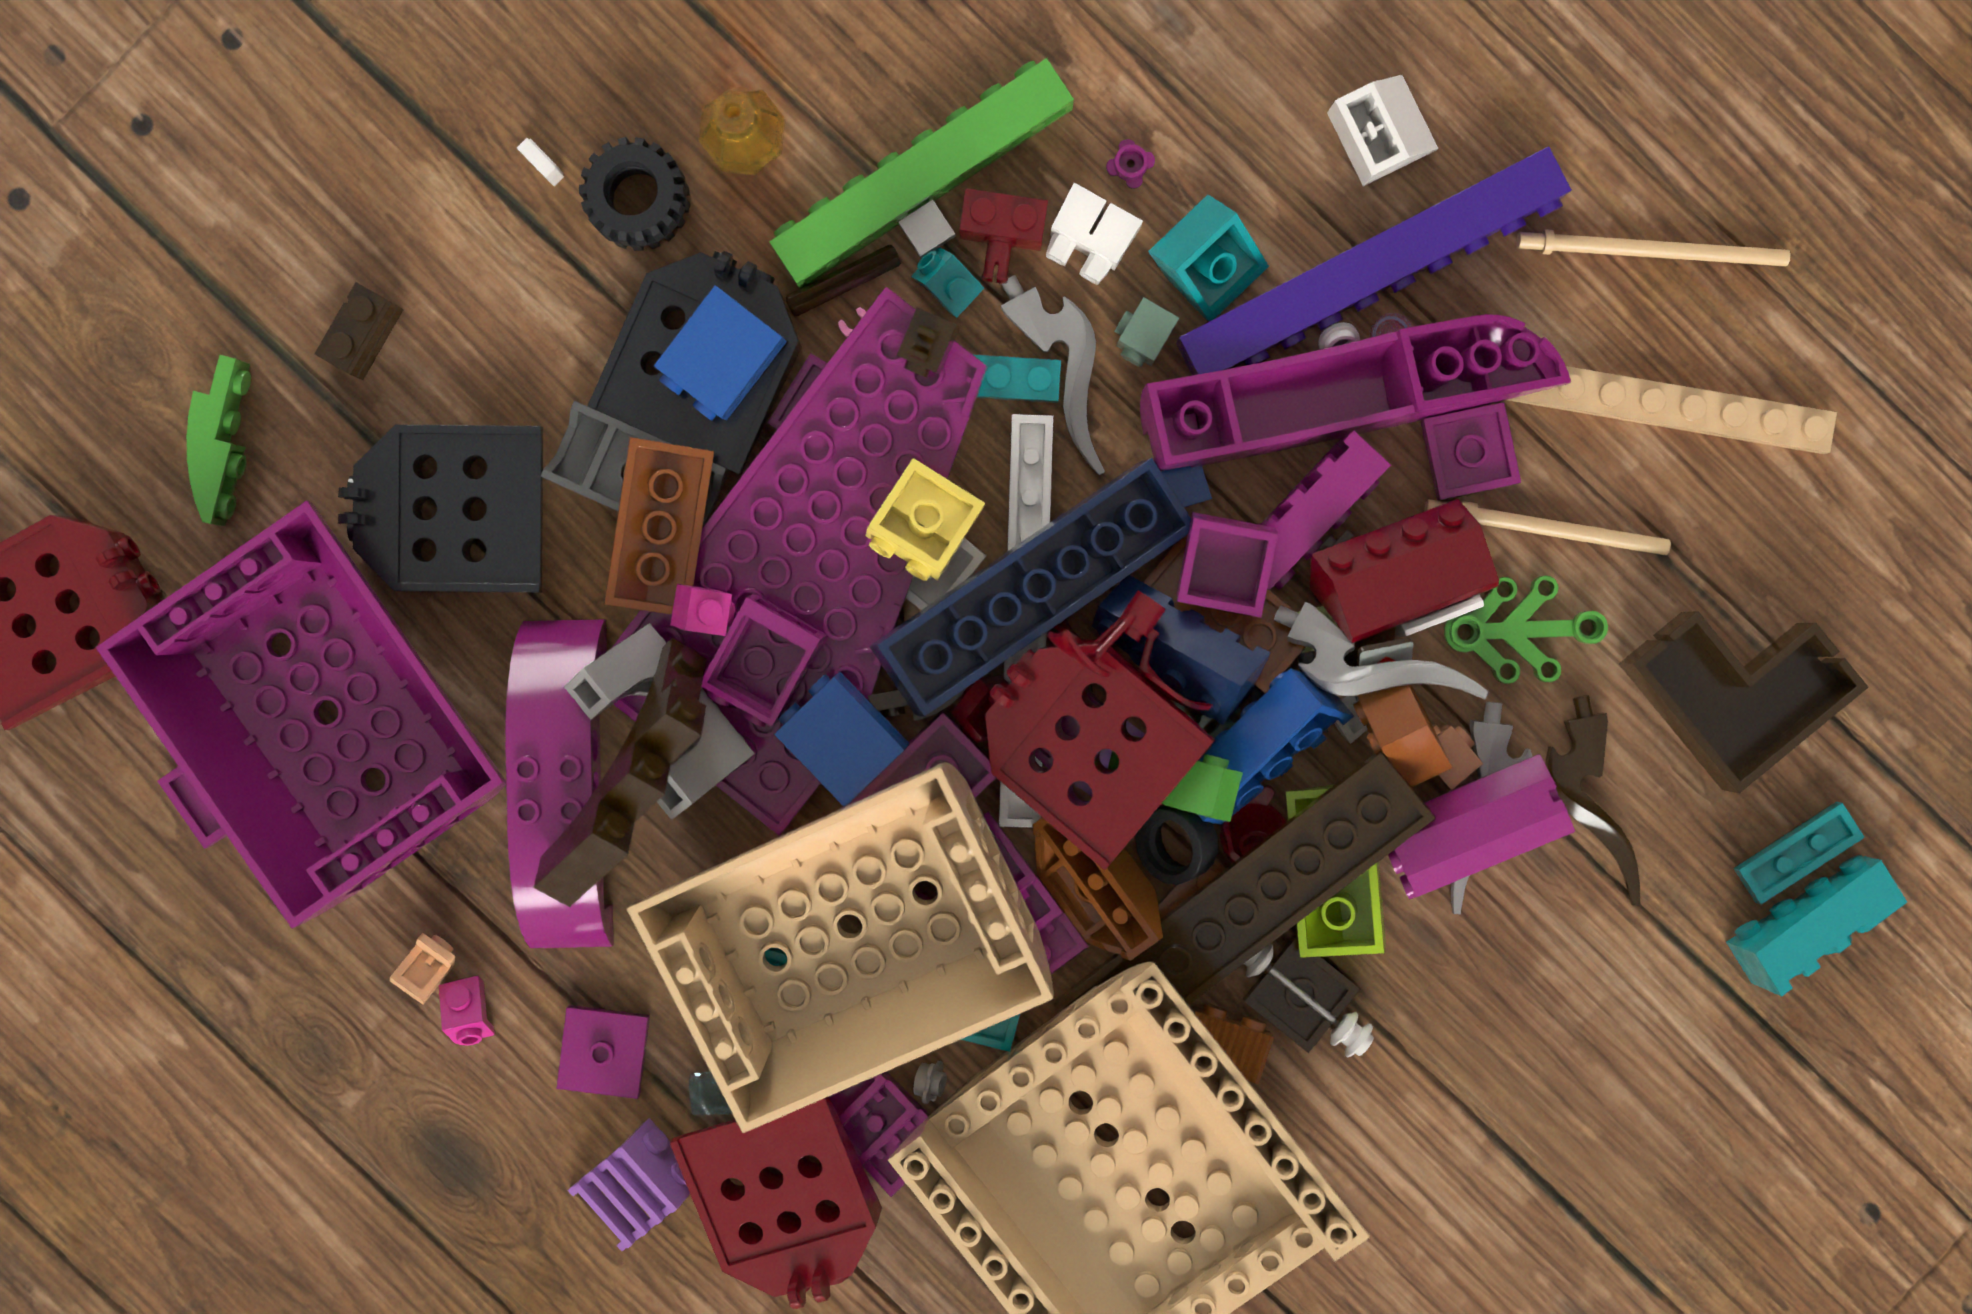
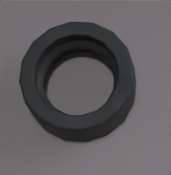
[1136,805,1218,885]

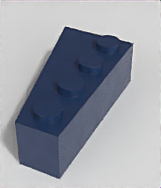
[1092,575,1270,726]

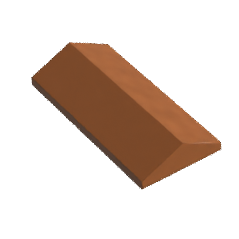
[604,437,714,615]

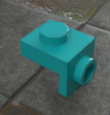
[912,247,984,318]

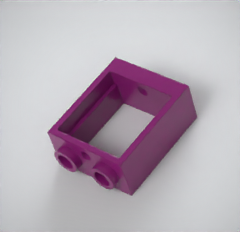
[702,594,827,727]

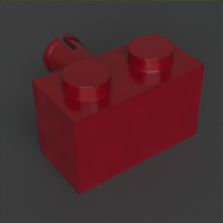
[959,188,1048,284]

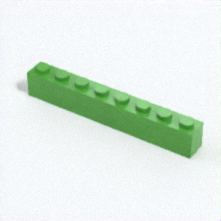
[769,58,1074,289]

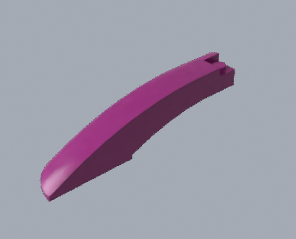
[1140,314,1571,471]

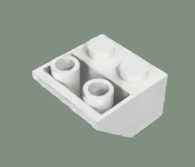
[1327,75,1438,186]

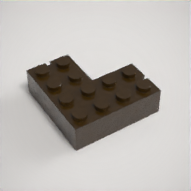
[1619,611,1869,794]

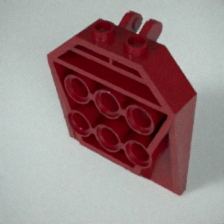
[0,515,161,730]
[985,641,1215,871]
[670,1096,882,1309]

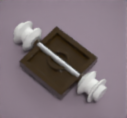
[1243,936,1374,1058]

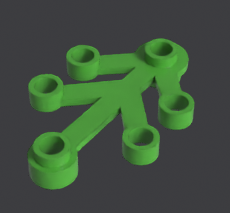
[1444,576,1608,684]

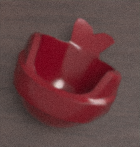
[1220,785,1287,863]

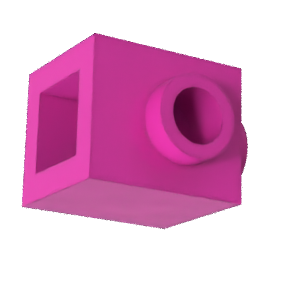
[670,584,735,636]

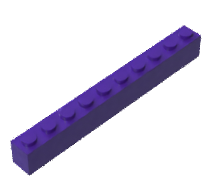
[1176,146,1572,376]

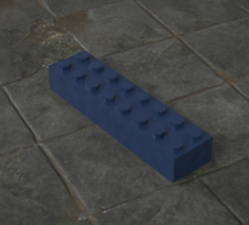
[869,458,1191,717]

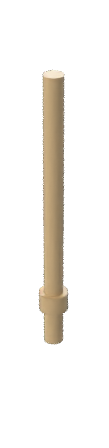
[1424,499,1671,555]

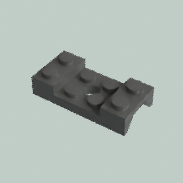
[541,401,730,528]

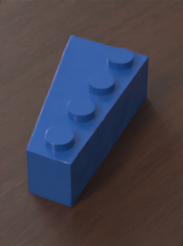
[1198,669,1355,825]

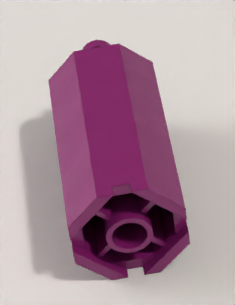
[1388,754,1576,900]

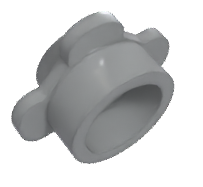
[914,1061,947,1104]

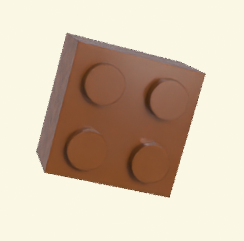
[1353,684,1453,787]

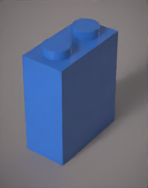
[654,285,787,421]
[774,672,909,807]

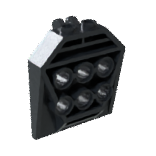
[587,251,802,475]
[338,425,543,593]

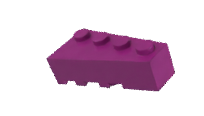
[1260,431,1391,590]

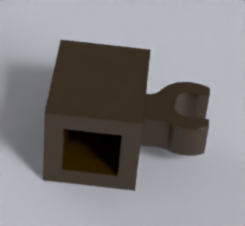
[896,307,961,378]

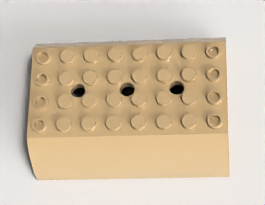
[626,762,1054,1133]

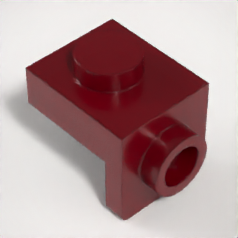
[951,675,1009,742]

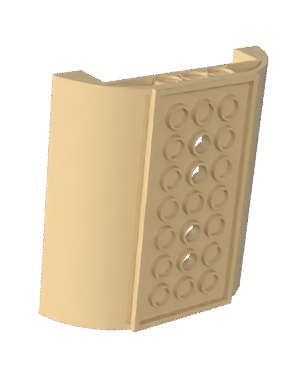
[888,962,1370,1314]

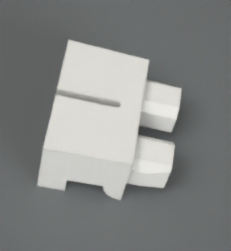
[1046,183,1143,285]

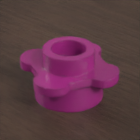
[1106,139,1155,189]

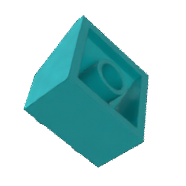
[1148,195,1269,322]

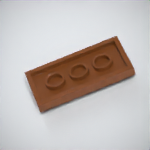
[1143,534,1307,695]

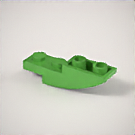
[186,355,251,526]

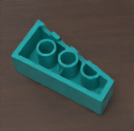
[1726,855,1907,996]

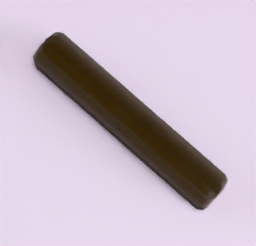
[785,245,901,316]

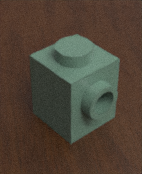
[1114,297,1179,367]

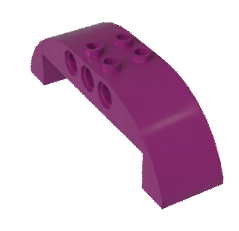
[505,619,614,948]

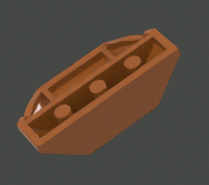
[1033,818,1163,961]

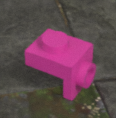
[439,975,494,1046]

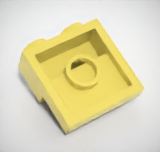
[866,458,985,581]

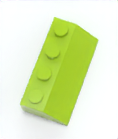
[1286,785,1386,958]

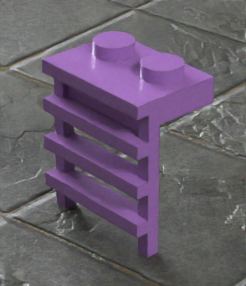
[568,1118,690,1251]

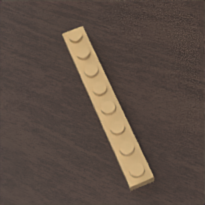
[1508,366,1837,454]

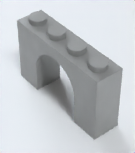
[564,623,755,820]

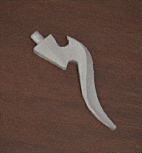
[1001,275,1105,475]
[1274,602,1489,699]
[1450,701,1532,914]

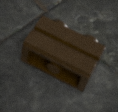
[315,282,404,380]

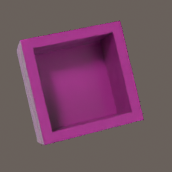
[1176,512,1279,617]

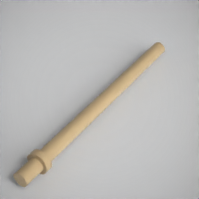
[1516,229,1790,266]

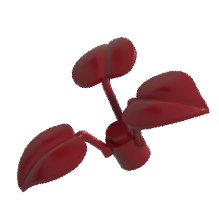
[1047,590,1213,710]

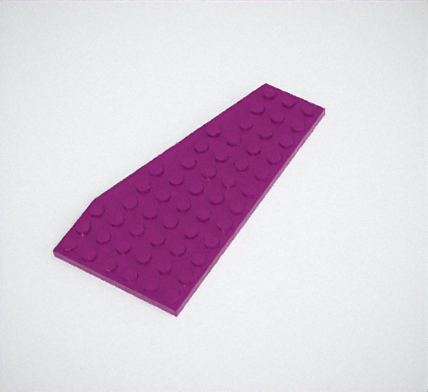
[610,287,988,836]

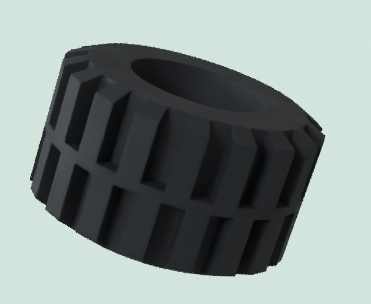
[579,137,690,251]

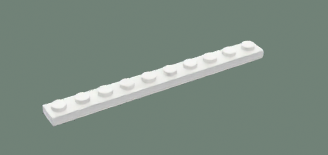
[999,414,1053,827]

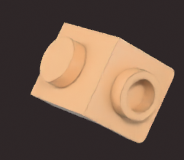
[390,933,456,1004]

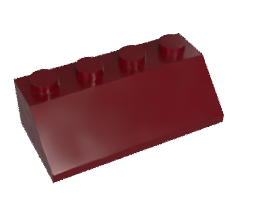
[1310,499,1499,643]

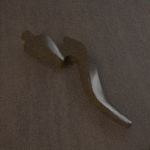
[1545,695,1640,905]

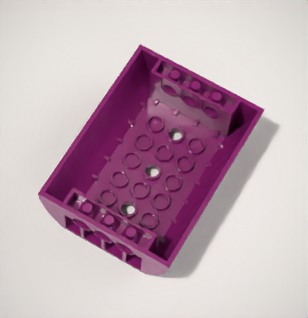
[96,501,506,929]

